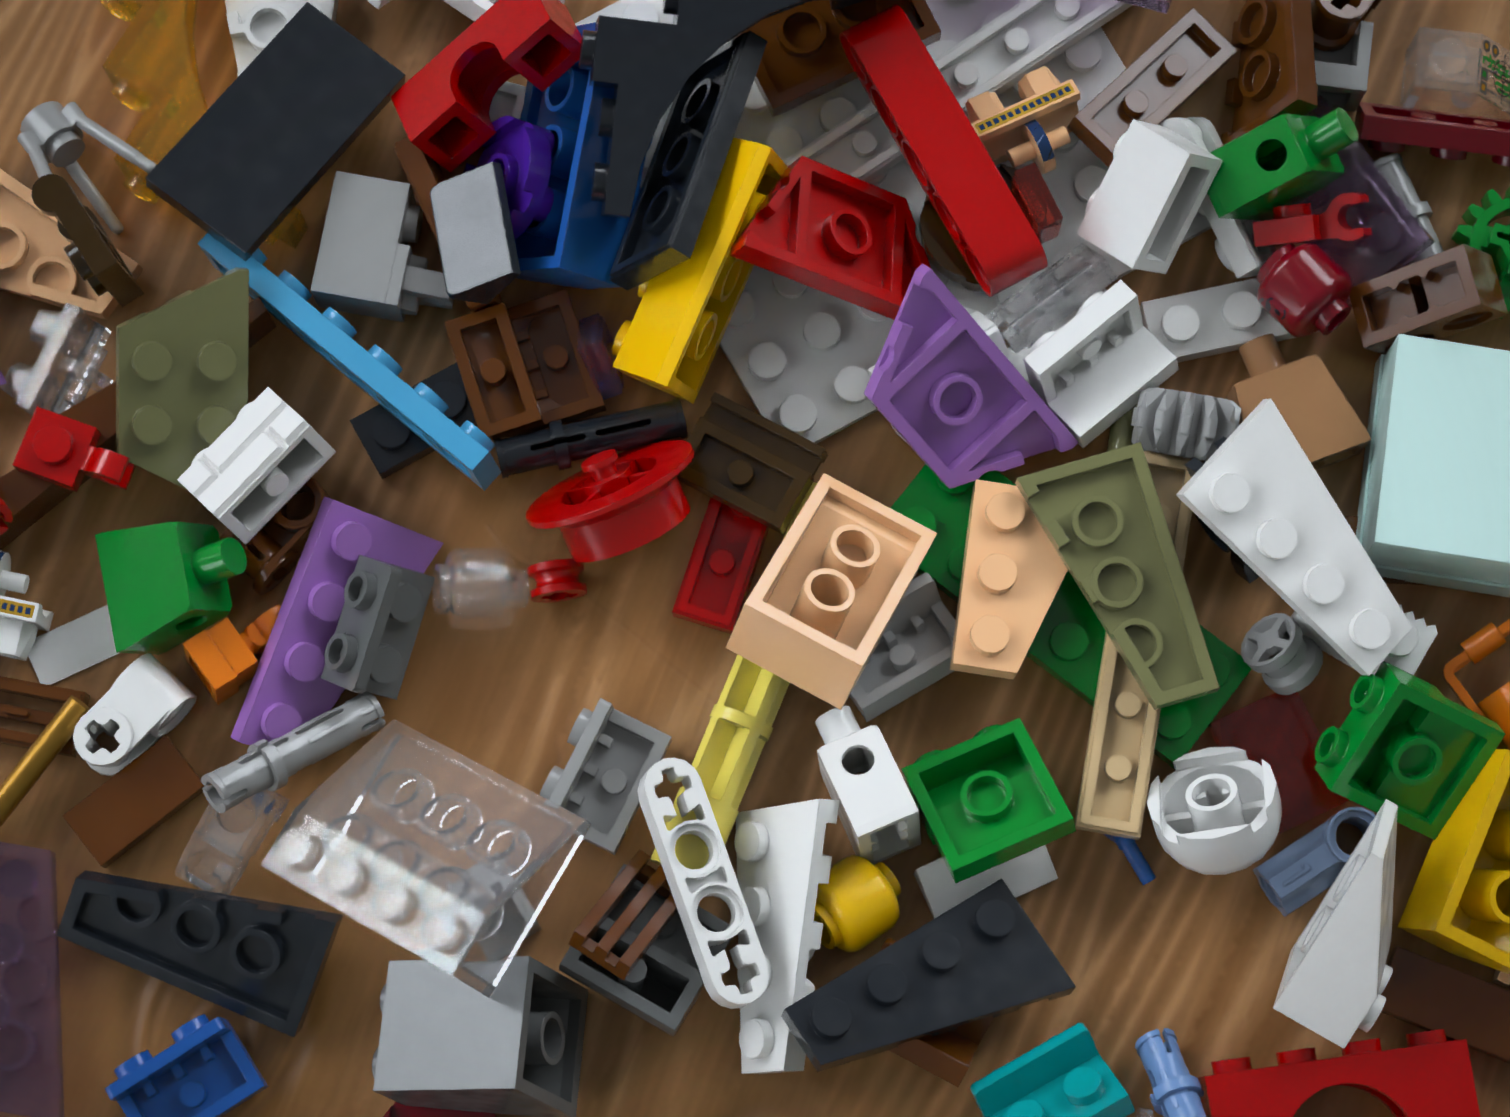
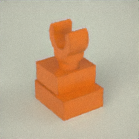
[183,604,281,705]

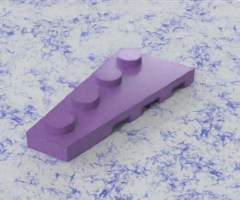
[230,497,444,745]

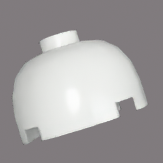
[1146,747,1282,875]

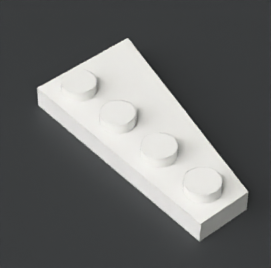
[1176,398,1413,676]
[734,799,840,1074]

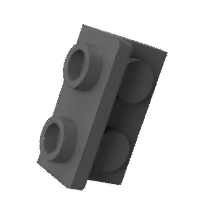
[321,555,435,700]

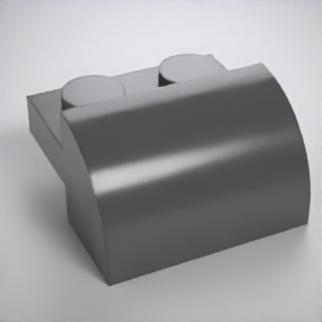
[559,864,733,1037]

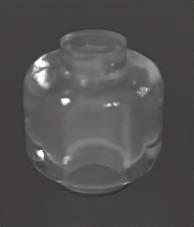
[432,548,529,630]

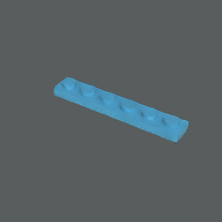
[197,233,501,491]

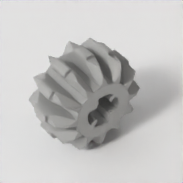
[1131,387,1241,461]

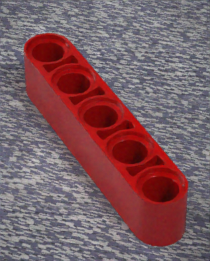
[839,4,1048,297]

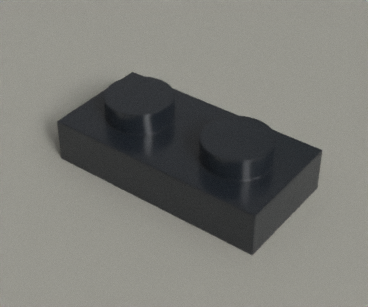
[350,362,477,479]

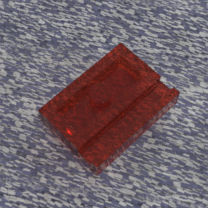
[1208,692,1350,836]

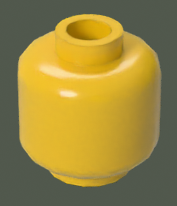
[814,855,901,952]

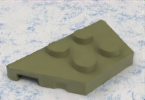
[116,267,249,489]

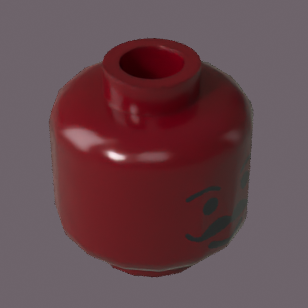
[1256,243,1352,337]

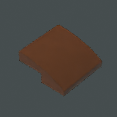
[444,289,607,440]

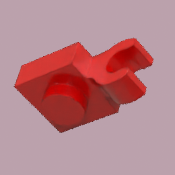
[1252,193,1372,247]
[12,406,136,492]

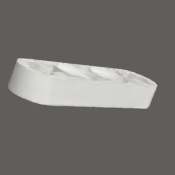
[638,757,770,1009]

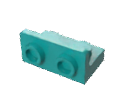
[970,1023,1135,1117]

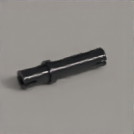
[494,398,688,478]

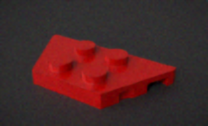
[731,155,931,320]

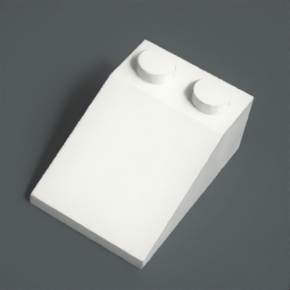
[1273,799,1398,1048]

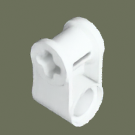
[73,653,197,776]

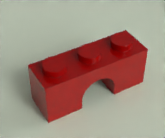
[390,0,582,173]

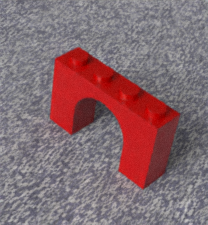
[1198,1029,1481,1117]

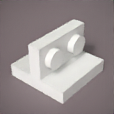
[1007,278,1179,448]

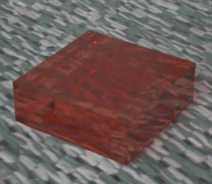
[1010,162,1063,244]

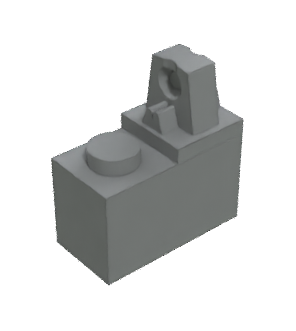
[310,171,454,322]

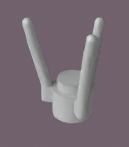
[17,101,157,234]

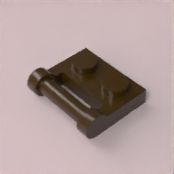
[31,174,144,307]

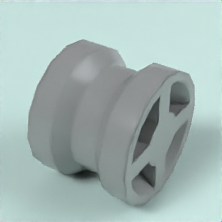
[1241,613,1323,695]

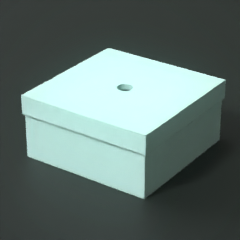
[1356,334,1510,598]

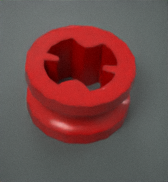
[527,558,587,603]

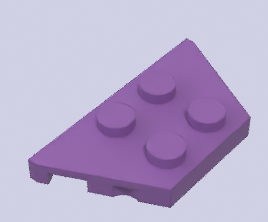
[864,263,1079,489]

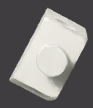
[815,706,921,864]

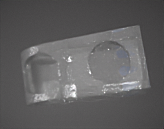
[175,789,290,895]

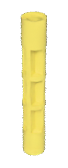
[650,482,817,869]

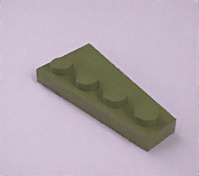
[1015,442,1220,710]

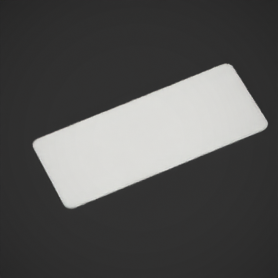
[28,604,119,685]

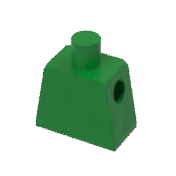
[1207,108,1358,221]
[95,522,247,655]

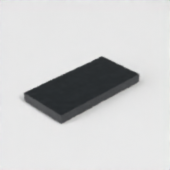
[145,2,405,261]
[609,30,768,291]

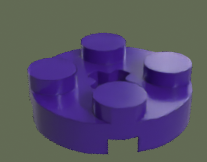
[463,115,554,239]

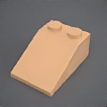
[726,473,937,710]

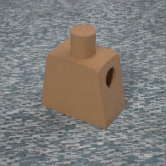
[1226,334,1371,470]

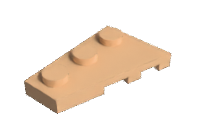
[0,169,144,320]
[950,479,1068,680]

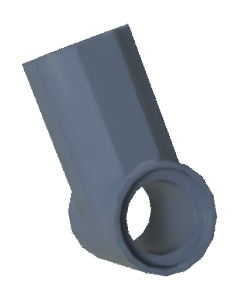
[1253,807,1376,917]

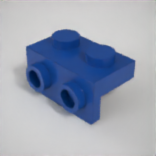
[104,1014,269,1117]

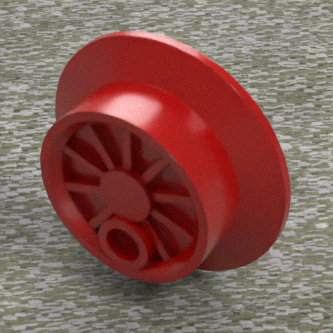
[525,440,694,563]

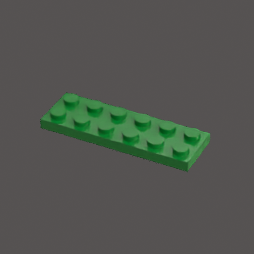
[891,464,1251,769]

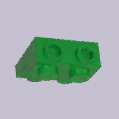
[1314,661,1506,840]
[901,718,1076,883]

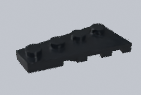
[56,870,343,1037]
[781,878,1076,1072]

